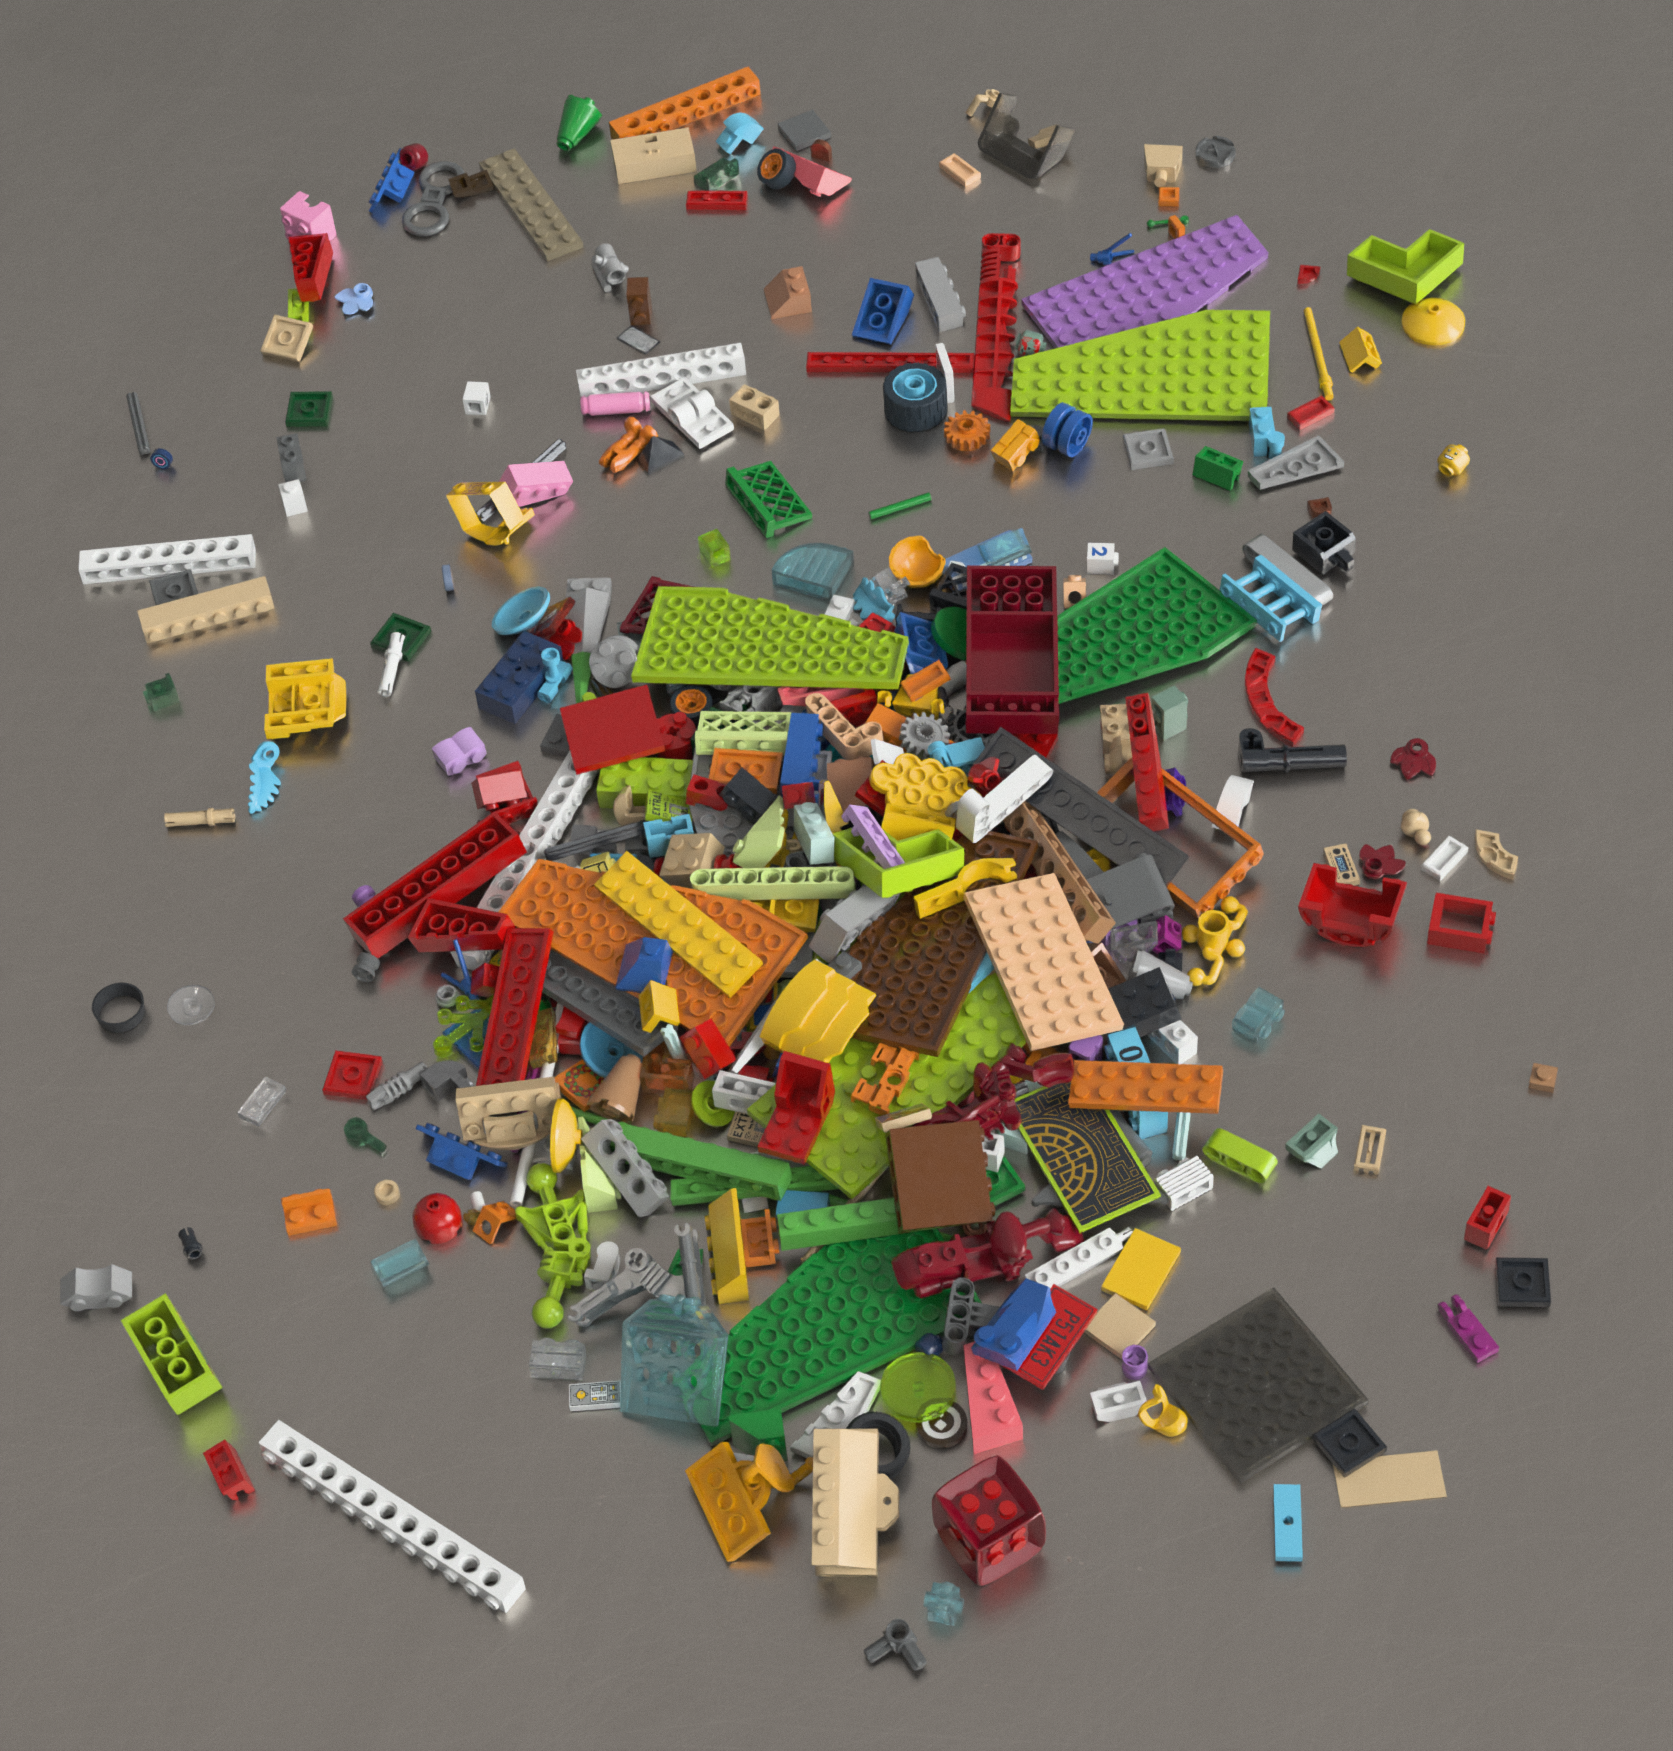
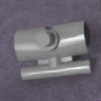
[591,243,629,292]

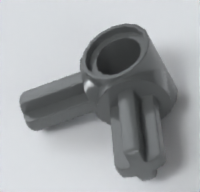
[863,1619,927,1671]

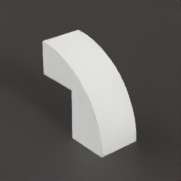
[1212,775,1254,830]

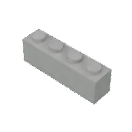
[915,257,966,332]

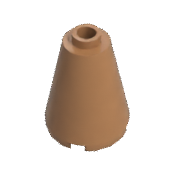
[587,1054,643,1125]

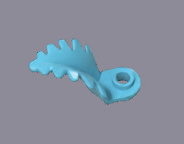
[853,577,896,622]
[248,741,281,814]

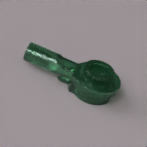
[344,1117,387,1153]

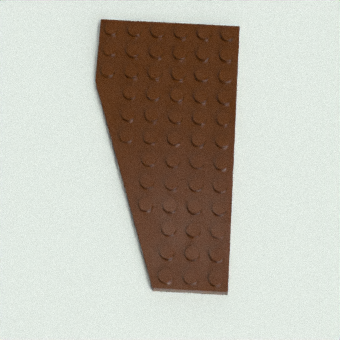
[846,831,1038,1057]

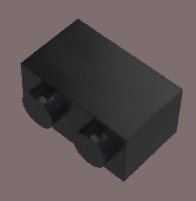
[719,767,777,825]

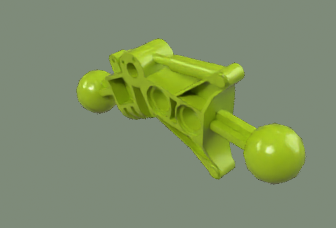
[515,1163,592,1329]

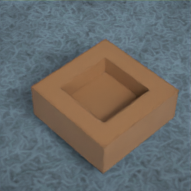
[1528,1063,1558,1093]

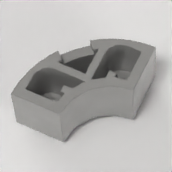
[60,1264,132,1311]

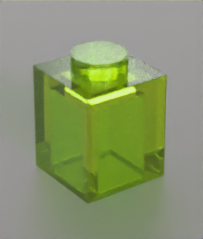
[698,529,731,568]

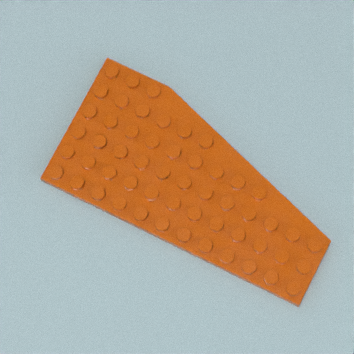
[499,859,808,1047]

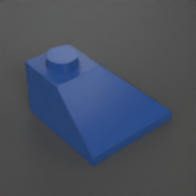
[615,937,673,993]

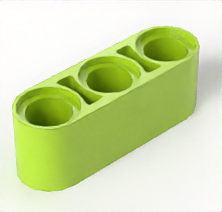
[1202,1128,1278,1183]

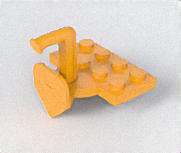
[685,1442,813,1562]

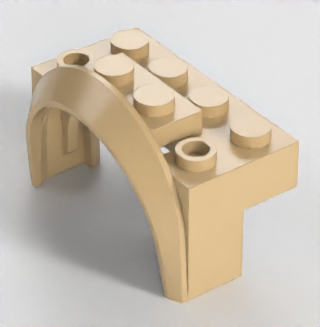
[455,1076,562,1150]

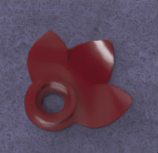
[1390,738,1436,780]
[1359,844,1406,879]

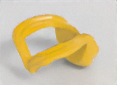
[1138,1384,1188,1437]

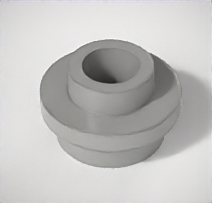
[435,985,459,1008]

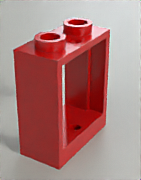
[1427,892,1496,954]

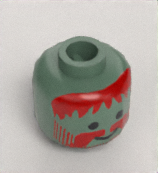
[1015,330,1047,357]

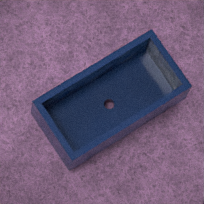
[475,631,564,724]

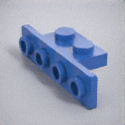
[368,148,415,213]
[415,1123,508,1180]

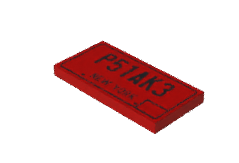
[1001,1284,1098,1390]

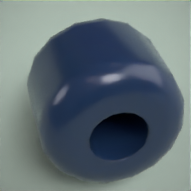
[915,1333,943,1362]

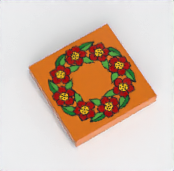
[554,1059,605,1112]

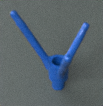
[1090,233,1134,266]
[441,939,479,1003]

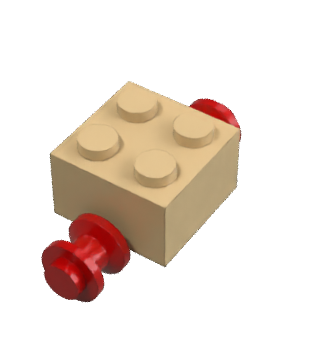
[654,833,743,889]

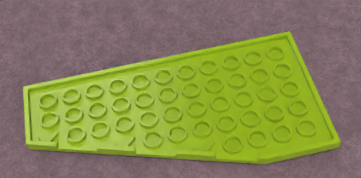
[1011,310,1270,421]
[631,586,909,689]

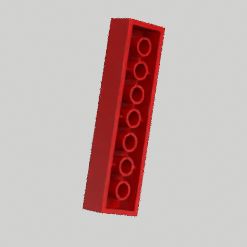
[343,811,527,958]

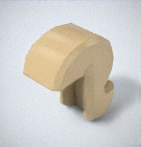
[613,785,645,826]

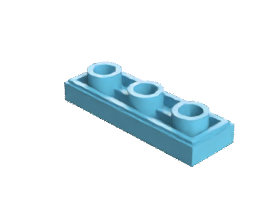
[1273,1484,1303,1562]

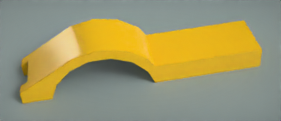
[914,858,1017,919]

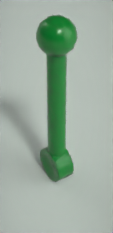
[1147,215,1189,228]

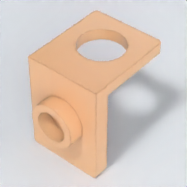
[1063,575,1086,609]

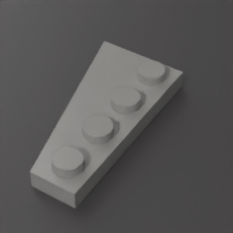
[1248,435,1344,490]

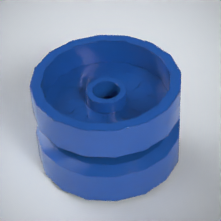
[1042,402,1093,458]

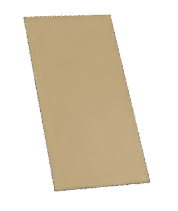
[1333,1450,1447,1507]

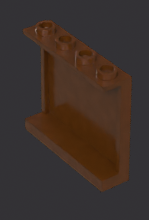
[885,1120,995,1234]

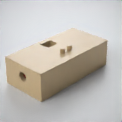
[610,127,697,184]

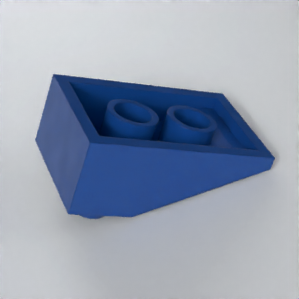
[852,278,914,345]

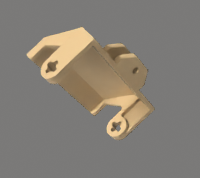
[812,1429,900,1577]

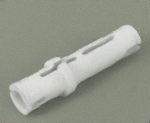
[377,632,405,697]

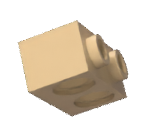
[729,384,780,431]

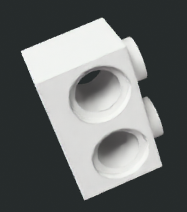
[1147,1020,1198,1064]

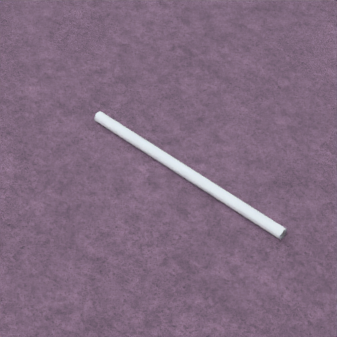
[510,1002,564,1207]

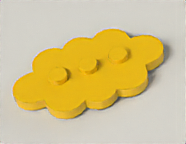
[869,753,982,825]

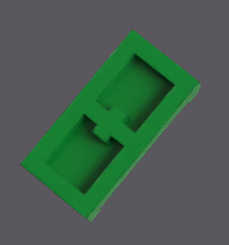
[1192,446,1243,491]

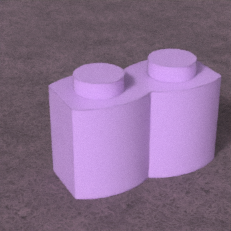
[432,727,487,776]

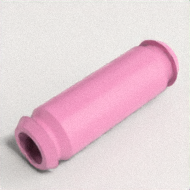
[580,391,650,416]

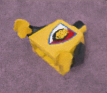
[877,667,949,721]

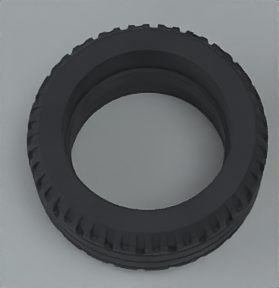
[846,1411,911,1480]

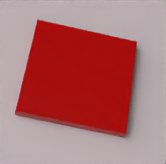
[560,685,665,775]

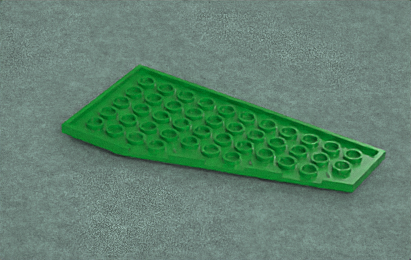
[676,1229,982,1447]

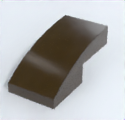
[448,170,494,197]

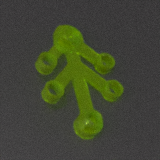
[433,995,494,1058]

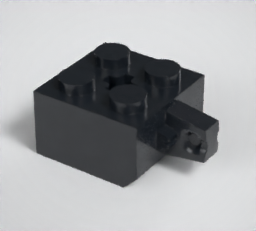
[1292,511,1356,575]

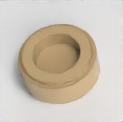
[374,1180,400,1205]

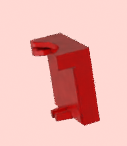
[830,688,877,729]

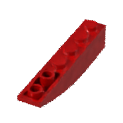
[1125,693,1169,832]

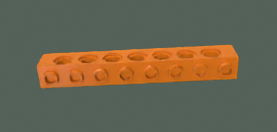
[609,66,761,140]

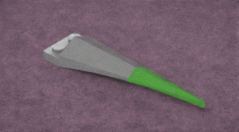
[566,578,612,703]

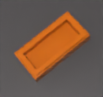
[900,660,951,702]

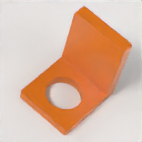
[473,1201,516,1244]

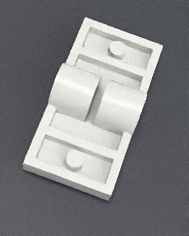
[650,377,734,449]

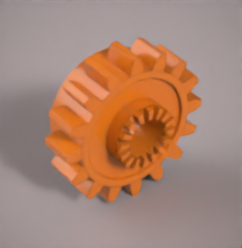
[944,410,991,451]

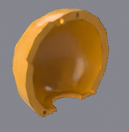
[889,536,946,588]

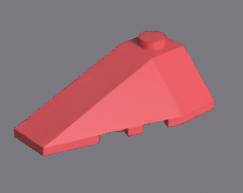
[772,146,852,197]
[777,686,863,706]

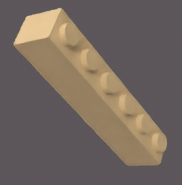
[137,576,275,643]

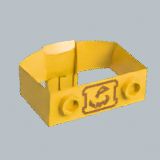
[446,482,534,546]

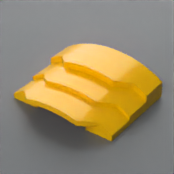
[264,658,346,739]
[759,960,876,1063]

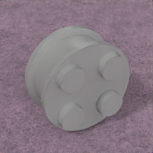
[589,635,639,688]

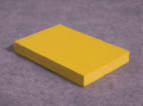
[1101,1228,1181,1311]

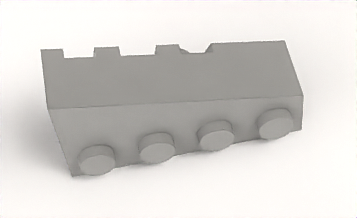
[809,884,900,964]

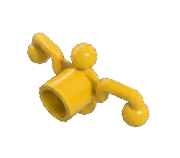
[1182,896,1248,986]

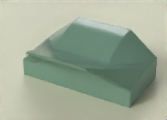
[1285,1113,1338,1169]

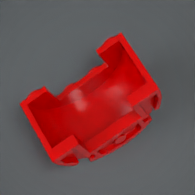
[1298,863,1407,947]

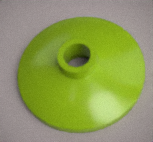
[691,1080,735,1127]

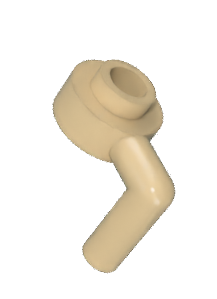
[966,89,1003,116]

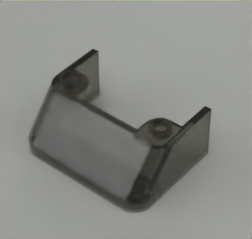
[978,92,1076,179]

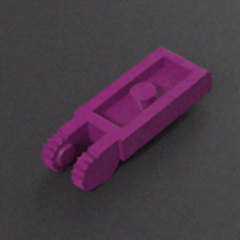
[1437,1294,1499,1363]

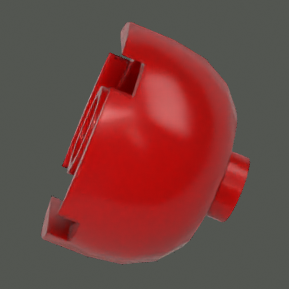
[412,1193,463,1244]

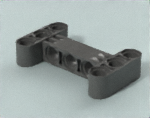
[942,1278,1070,1374]

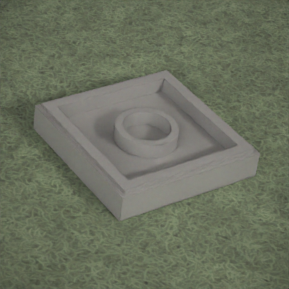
[1123,428,1174,470]

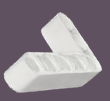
[956,755,1053,843]

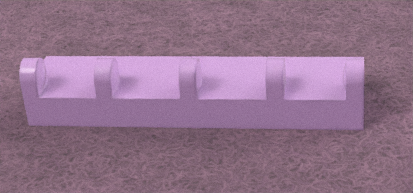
[842,804,905,869]

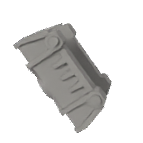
[719,685,783,724]

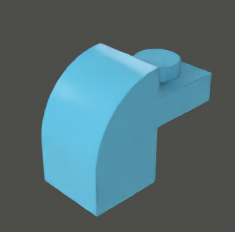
[716,112,764,155]

